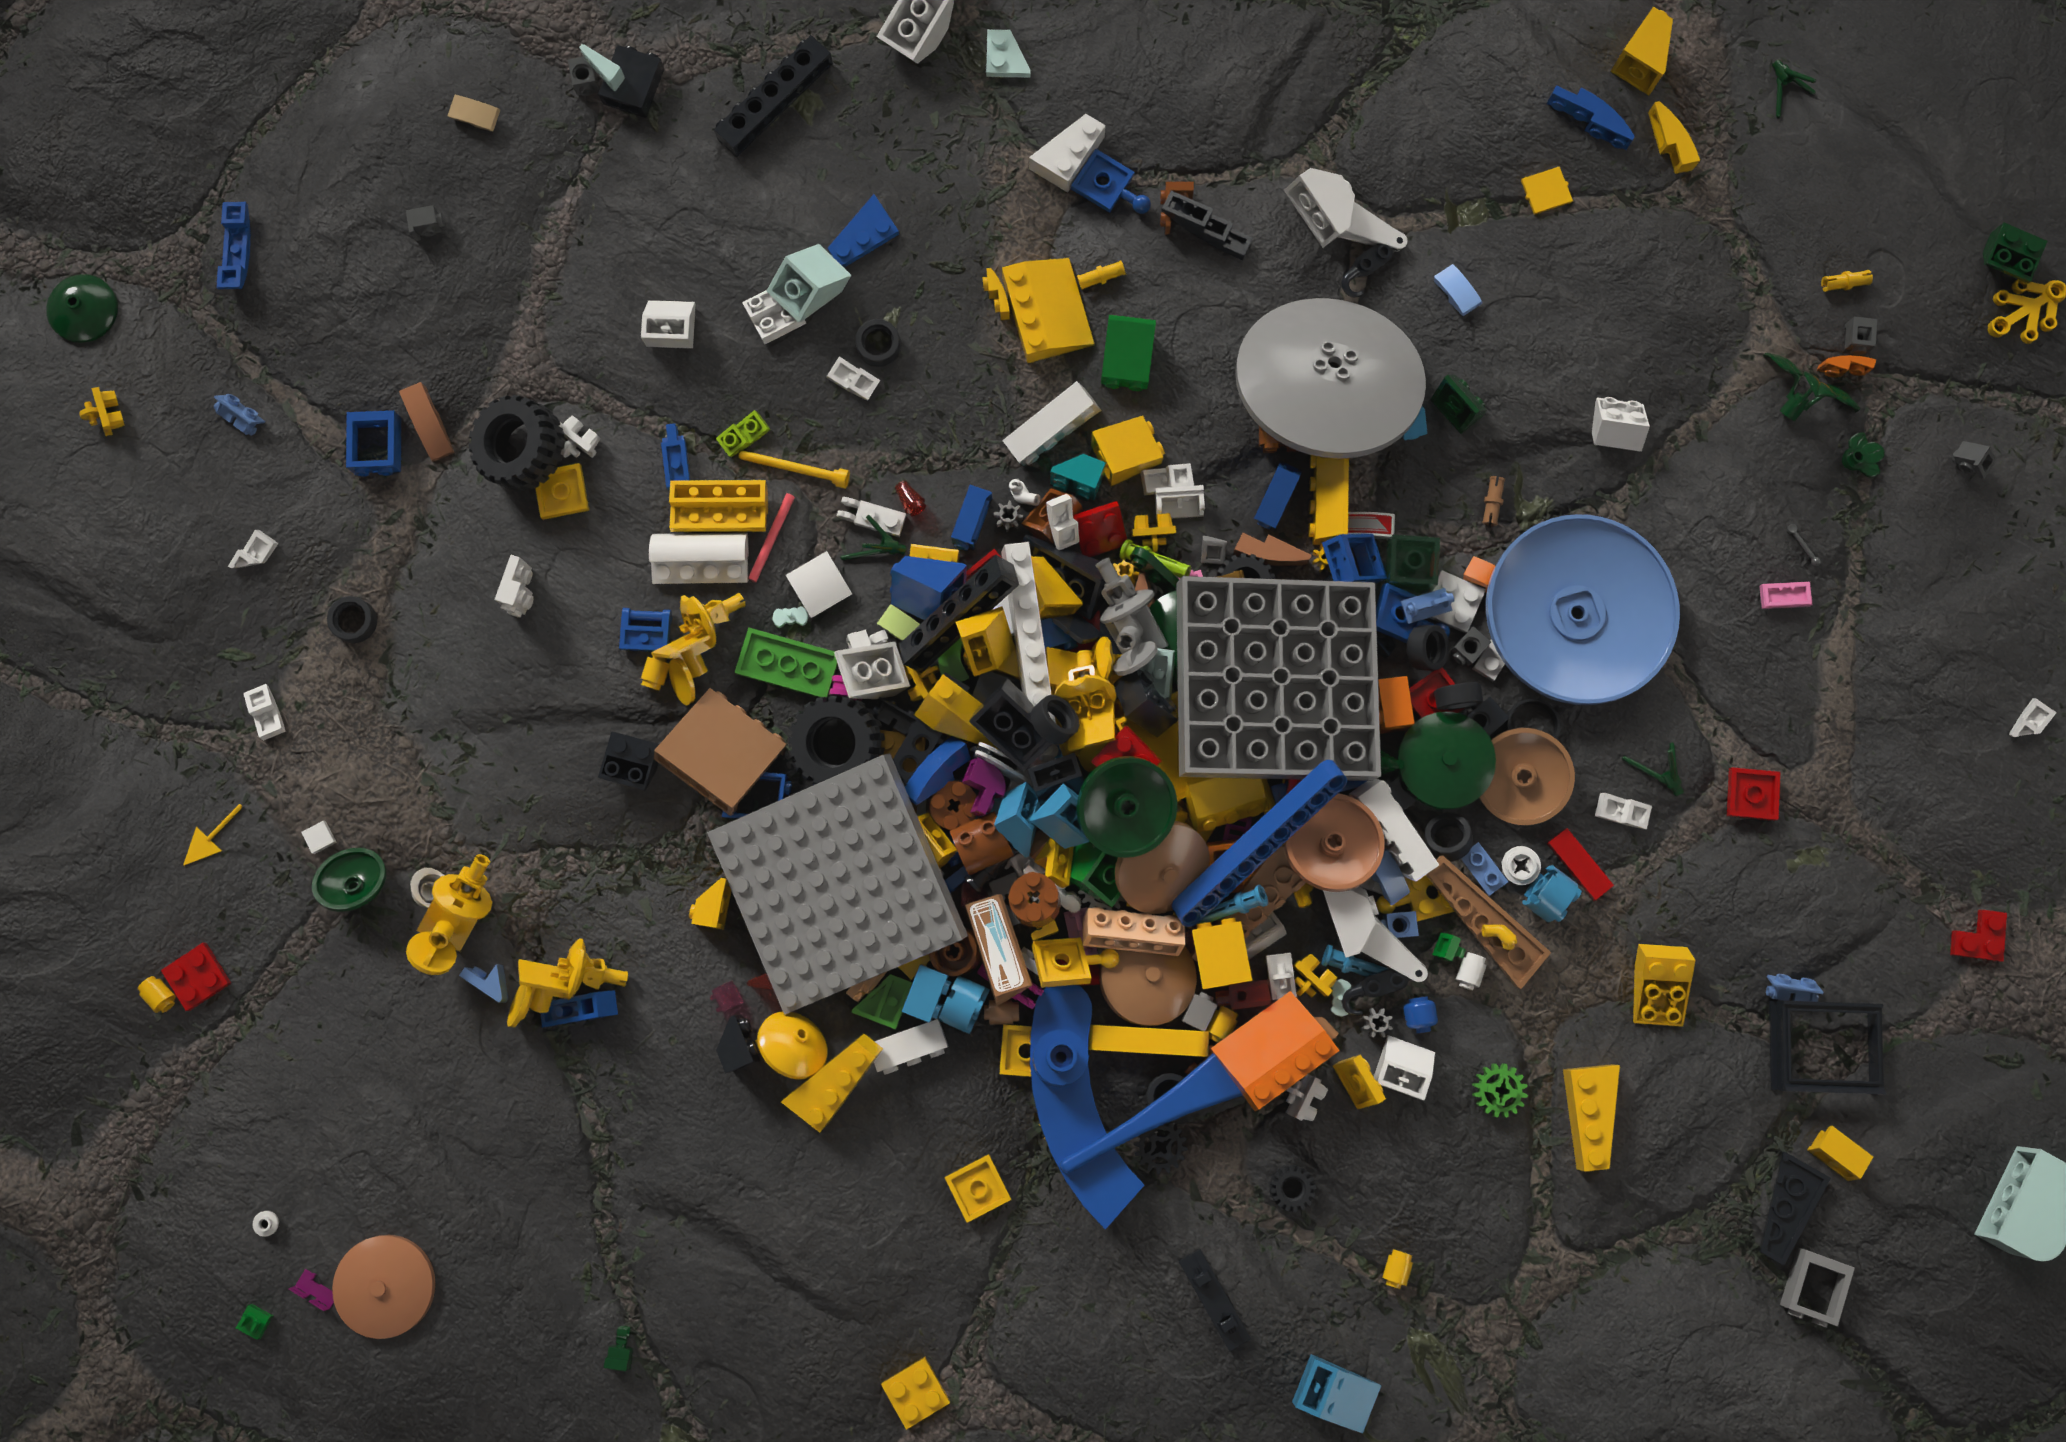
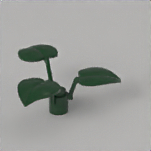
[1763,353,1861,421]

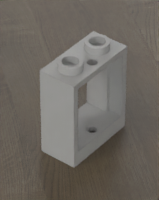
[1780,1247,1855,1328]

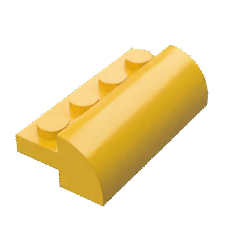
[669,480,768,532]

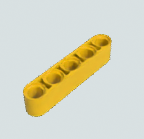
[1088,1025,1209,1057]

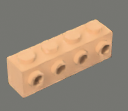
[1083,907,1185,956]

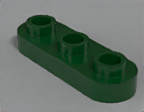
[1130,547,1179,595]

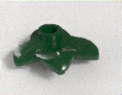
[1842,432,1885,477]

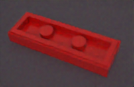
[1547,828,1614,901]

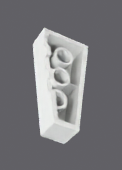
[1002,381,1102,466]
[1349,779,1439,882]

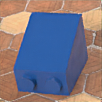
[890,556,967,620]

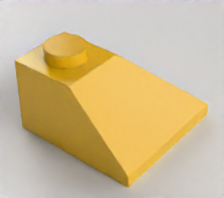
[689,878,732,930]

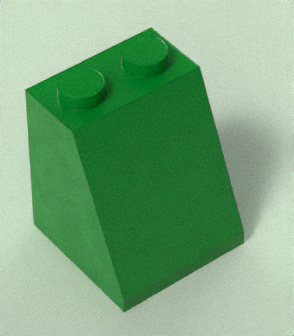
[1101,315,1156,391]
[1069,841,1121,908]

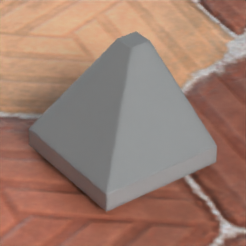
[1201,536,1227,564]

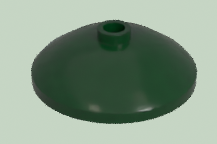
[46,274,118,343]
[312,848,386,912]

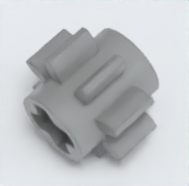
[994,501,1023,532]
[1362,1008,1393,1038]

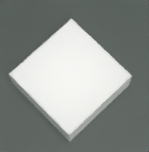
[301,821,337,854]

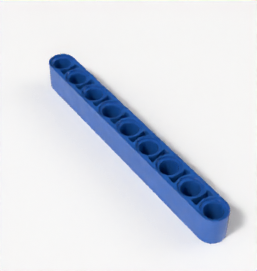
[1171,760,1347,927]

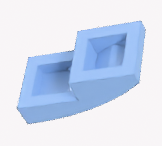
[1434,264,1482,316]

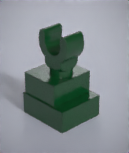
[604,1326,634,1371]

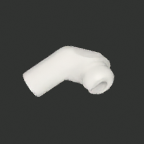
[1009,479,1040,506]

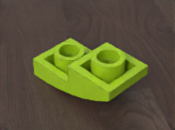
[716,410,771,457]

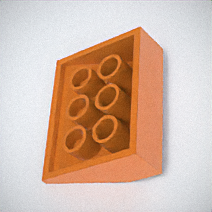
[1210,991,1340,1111]

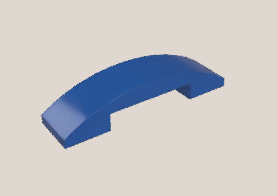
[216,202,250,290]

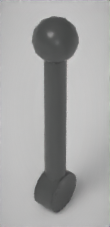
[1787,524,1821,566]

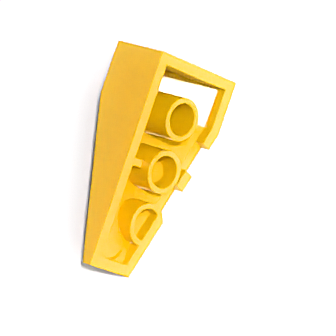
[914,674,1000,751]

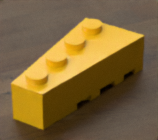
[781,1034,883,1132]
[1563,1064,1620,1172]

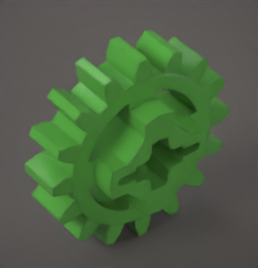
[1472,1063,1528,1118]

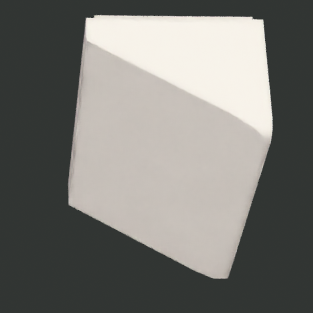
[1245,912,1286,959]

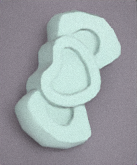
[772,606,809,628]
[1331,979,1351,1017]

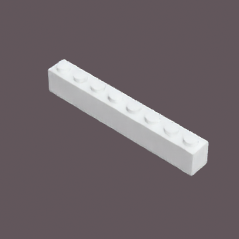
[1001,542,1056,723]

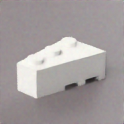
[1029,114,1105,192]

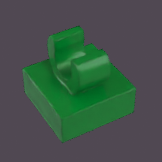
[1432,933,1466,961]
[236,1304,273,1340]

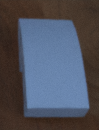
[1372,848,1410,905]

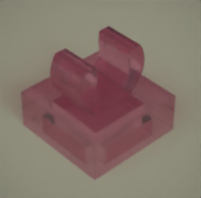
[710,981,744,1012]

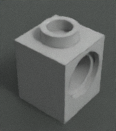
[1181,992,1217,1031]

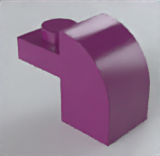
[962,757,1006,817]

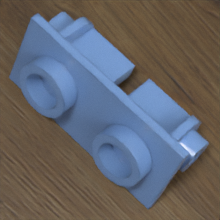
[214,394,265,436]
[1401,588,1454,624]
[1461,842,1508,896]
[1766,974,1823,1002]

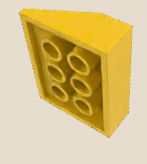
[1002,258,1094,363]

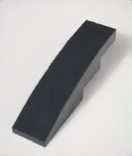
[1161,191,1253,261]

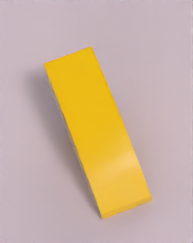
[1648,101,1700,174]

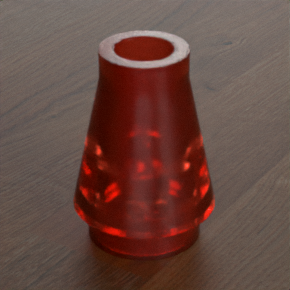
[894,481,926,516]

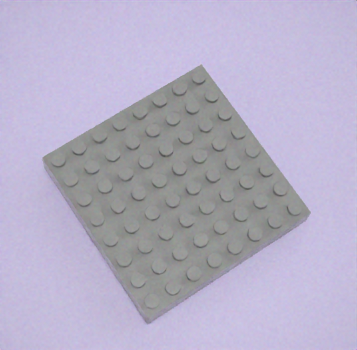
[1176,576,1381,781]
[707,754,968,1015]

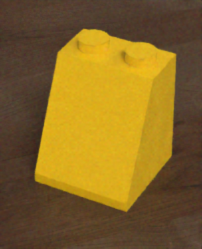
[1610,7,1673,96]
[1091,415,1165,487]
[1192,918,1253,989]

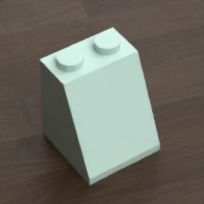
[767,244,851,322]

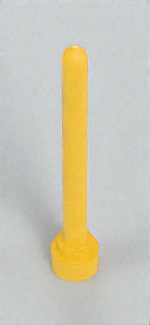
[739,451,850,489]

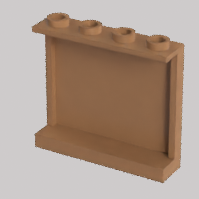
[654,688,787,816]

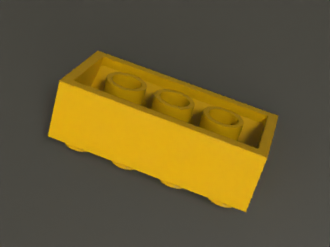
[1308,455,1349,545]

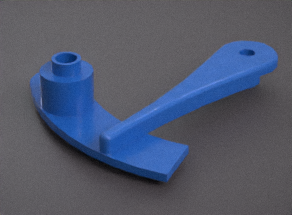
[1030,985,1243,1229]

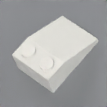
[834,642,910,699]

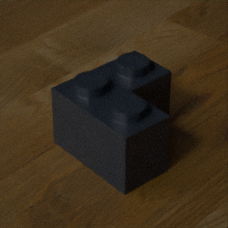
[1114,669,1178,737]

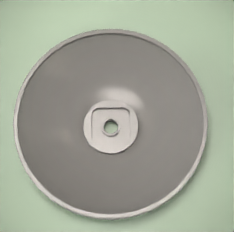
[1235,298,1426,458]

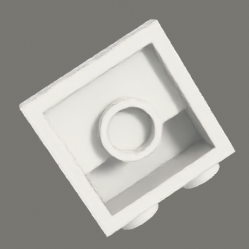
[495,555,533,618]

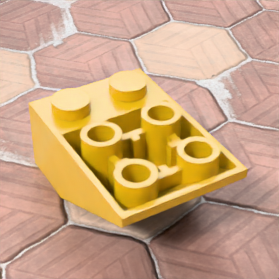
[1633,944,1696,1027]

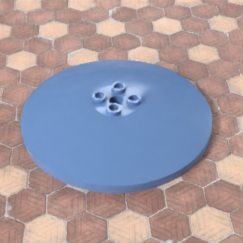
[1486,514,1680,705]

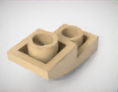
[448,95,500,132]

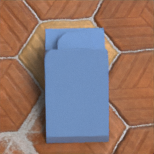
[459,964,508,1003]

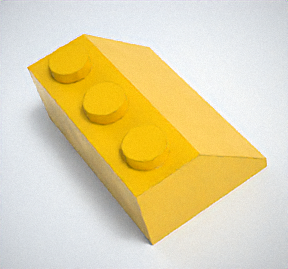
[1186,777,1266,833]

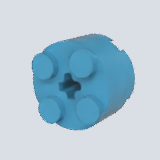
[1522,865,1582,922]
[938,976,990,1034]

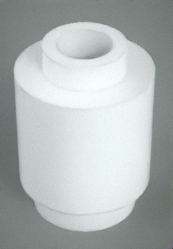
[1456,952,1487,991]

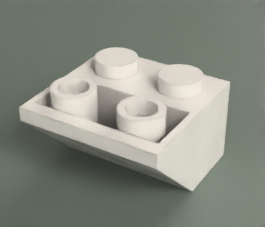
[641,301,696,348]
[1592,397,1650,452]
[1374,1035,1435,1100]

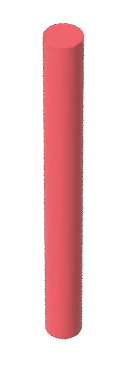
[748,493,795,582]

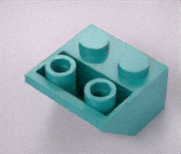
[1050,454,1106,501]

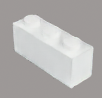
[874,1019,949,1075]

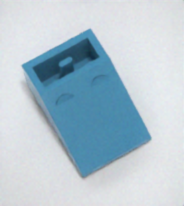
[1292,1354,1381,1433]

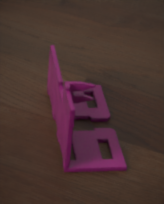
[289,1269,334,1311]

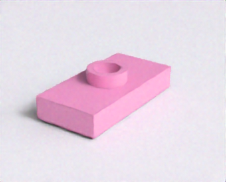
[1759,582,1812,609]

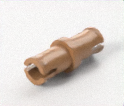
[1482,476,1505,526]

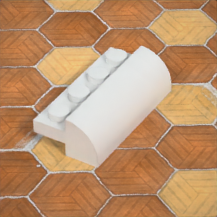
[649,533,749,584]

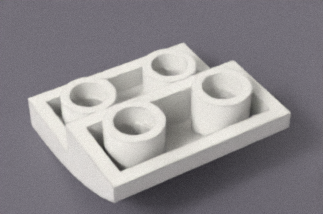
[742,290,806,344]
[786,551,852,618]

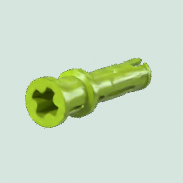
[1120,539,1191,578]

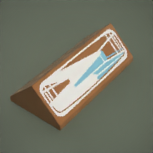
[965,894,1032,1005]

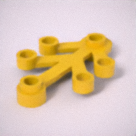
[1988,279,2066,344]

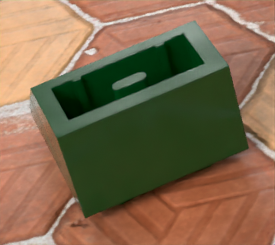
[1982,222,2048,283]

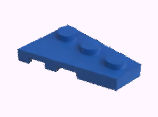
[827,194,899,268]

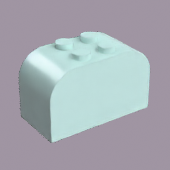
[1974,1146,2066,1261]

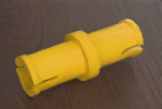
[1077,260,1126,290]
[1821,270,1873,292]

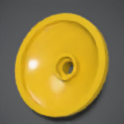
[757,1011,828,1079]

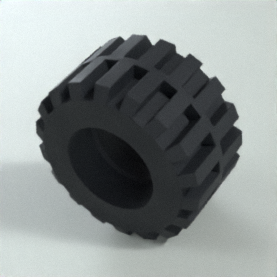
[1216,553,1275,579]

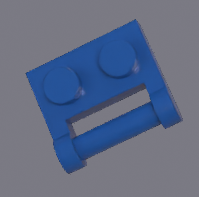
[619,608,672,652]

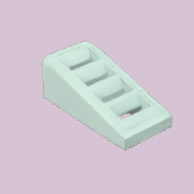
[579,44,625,91]

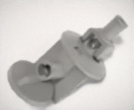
[1095,558,1169,676]

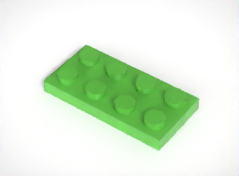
[735,628,838,698]

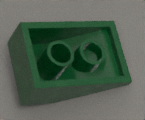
[1430,375,1487,434]

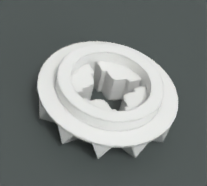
[1501,846,1541,885]

